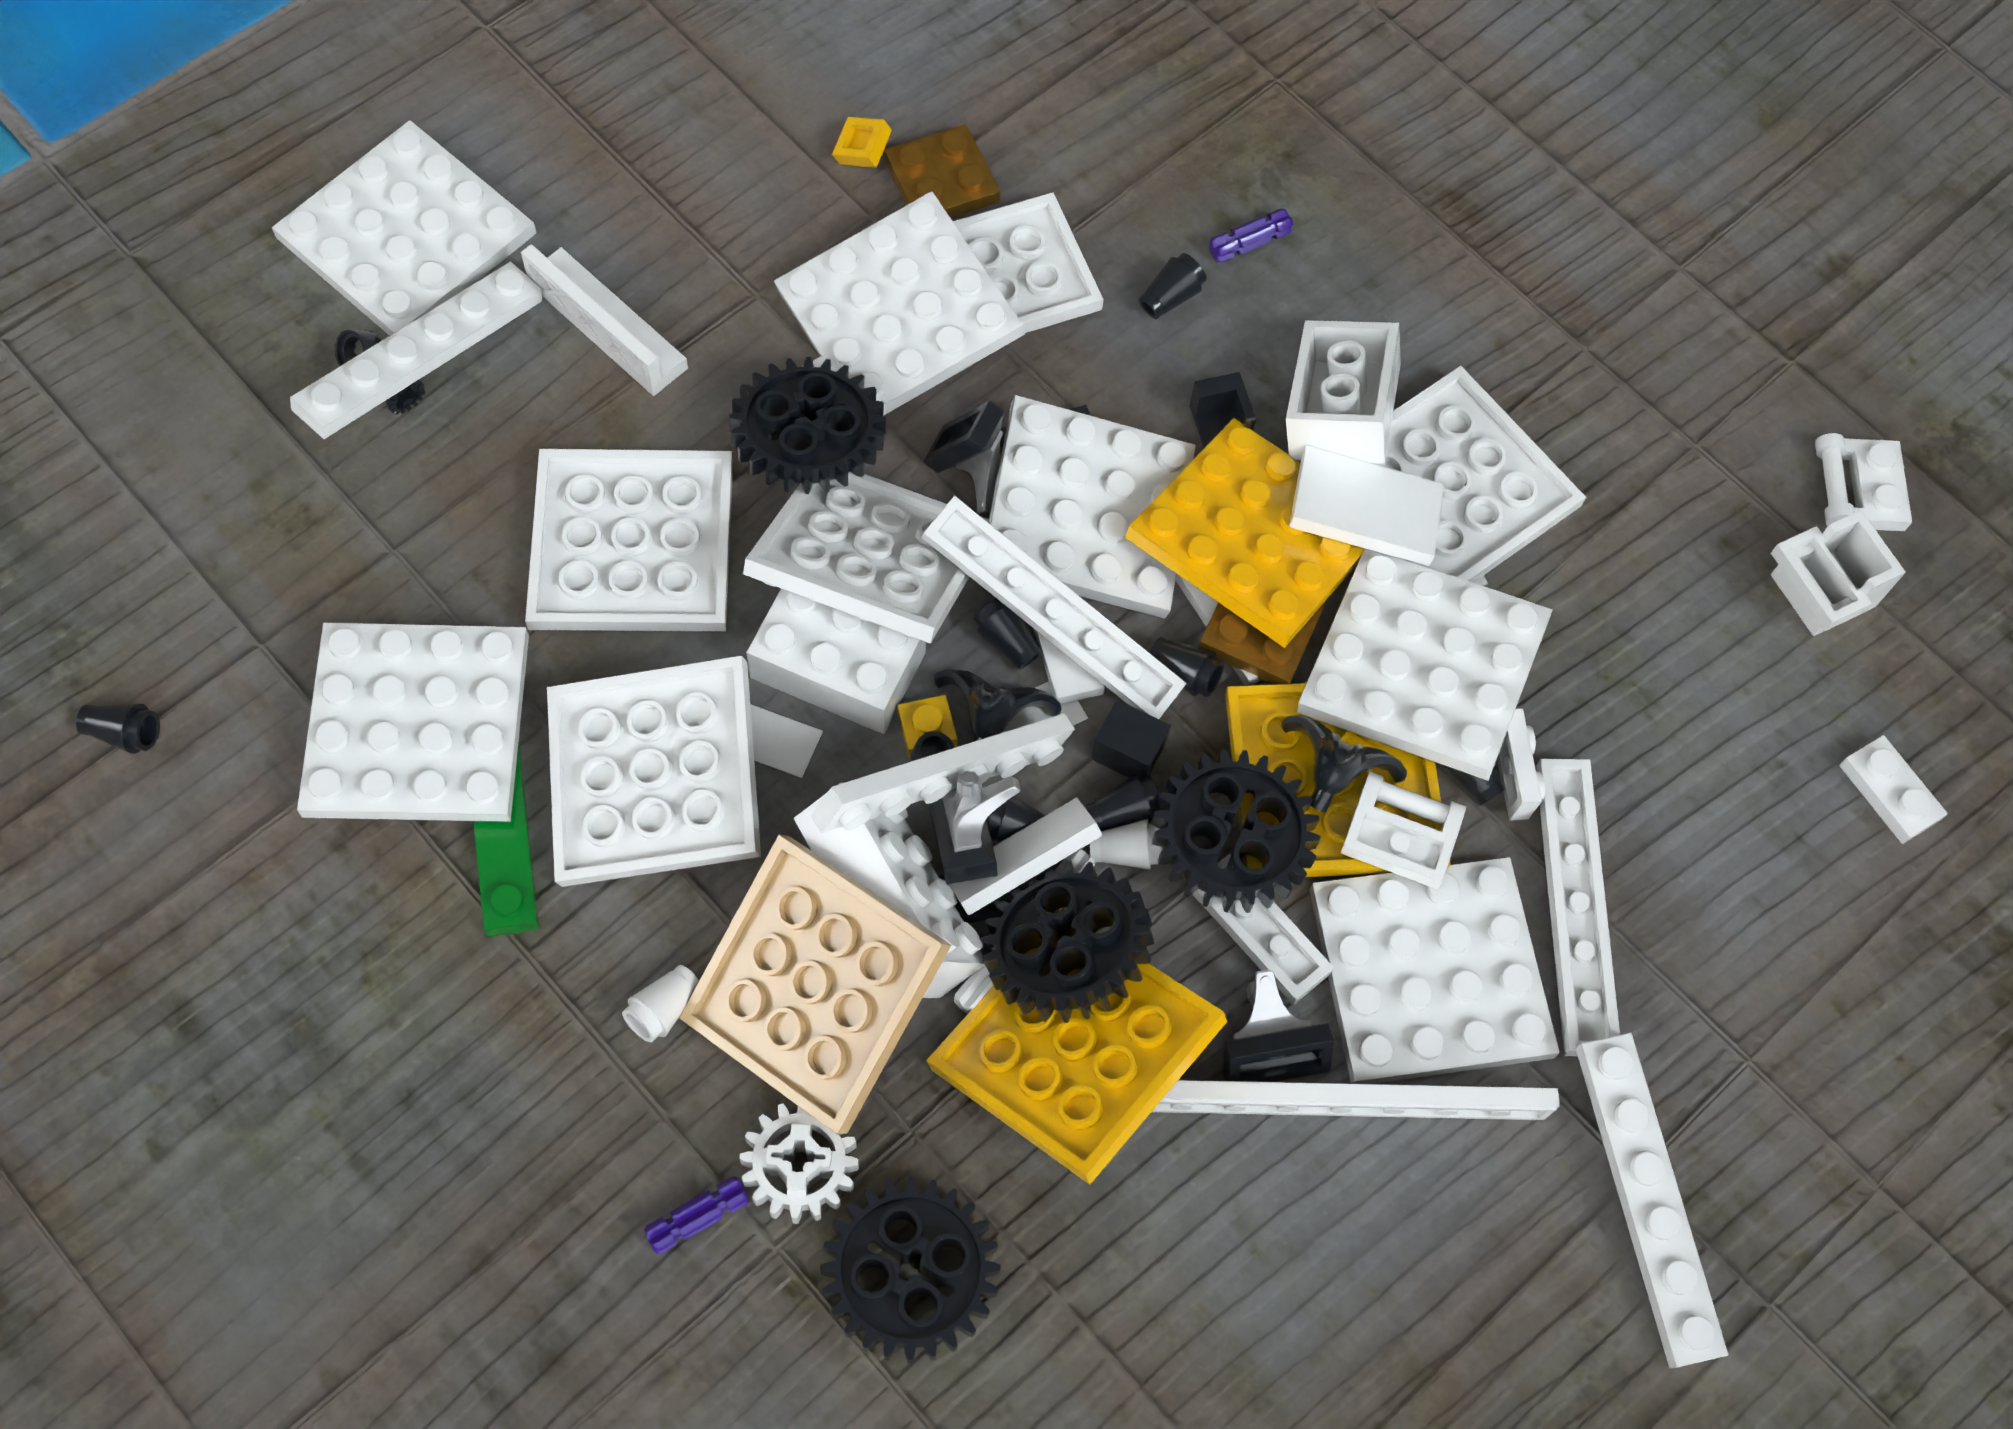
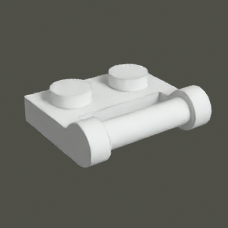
[1815,433,1912,531]
[1340,771,1466,889]

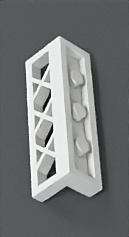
[521,244,688,396]

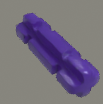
[1209,208,1293,263]
[644,1176,749,1254]

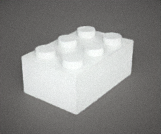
[1286,320,1401,464]
[747,588,926,734]

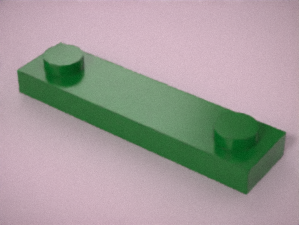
[473,741,540,937]

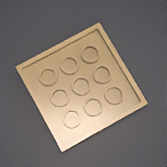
[679,834,951,1134]

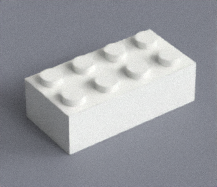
[794,782,985,998]

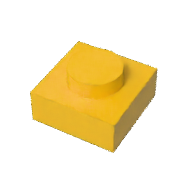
[832,117,892,168]
[897,695,957,757]

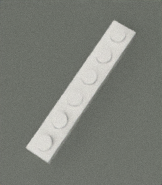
[290,262,543,439]
[921,496,1187,719]
[810,713,1075,834]
[1536,759,1620,1056]
[1575,1033,1728,1368]

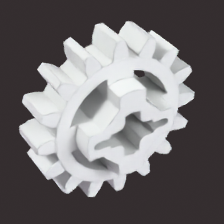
[740,1104,859,1224]

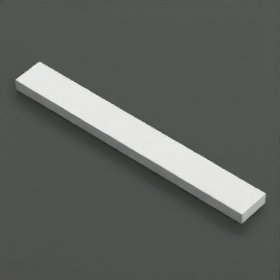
[1152,1080,1559,1120]

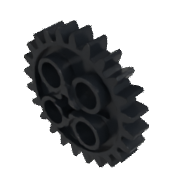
[729,357,886,494]
[1151,749,1321,913]
[981,861,1154,1023]
[820,1177,1001,1364]

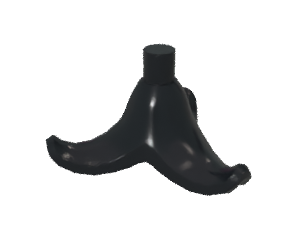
[934,669,1062,742]
[1281,715,1407,813]

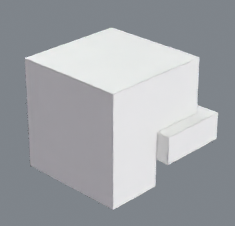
[1771,510,1906,636]

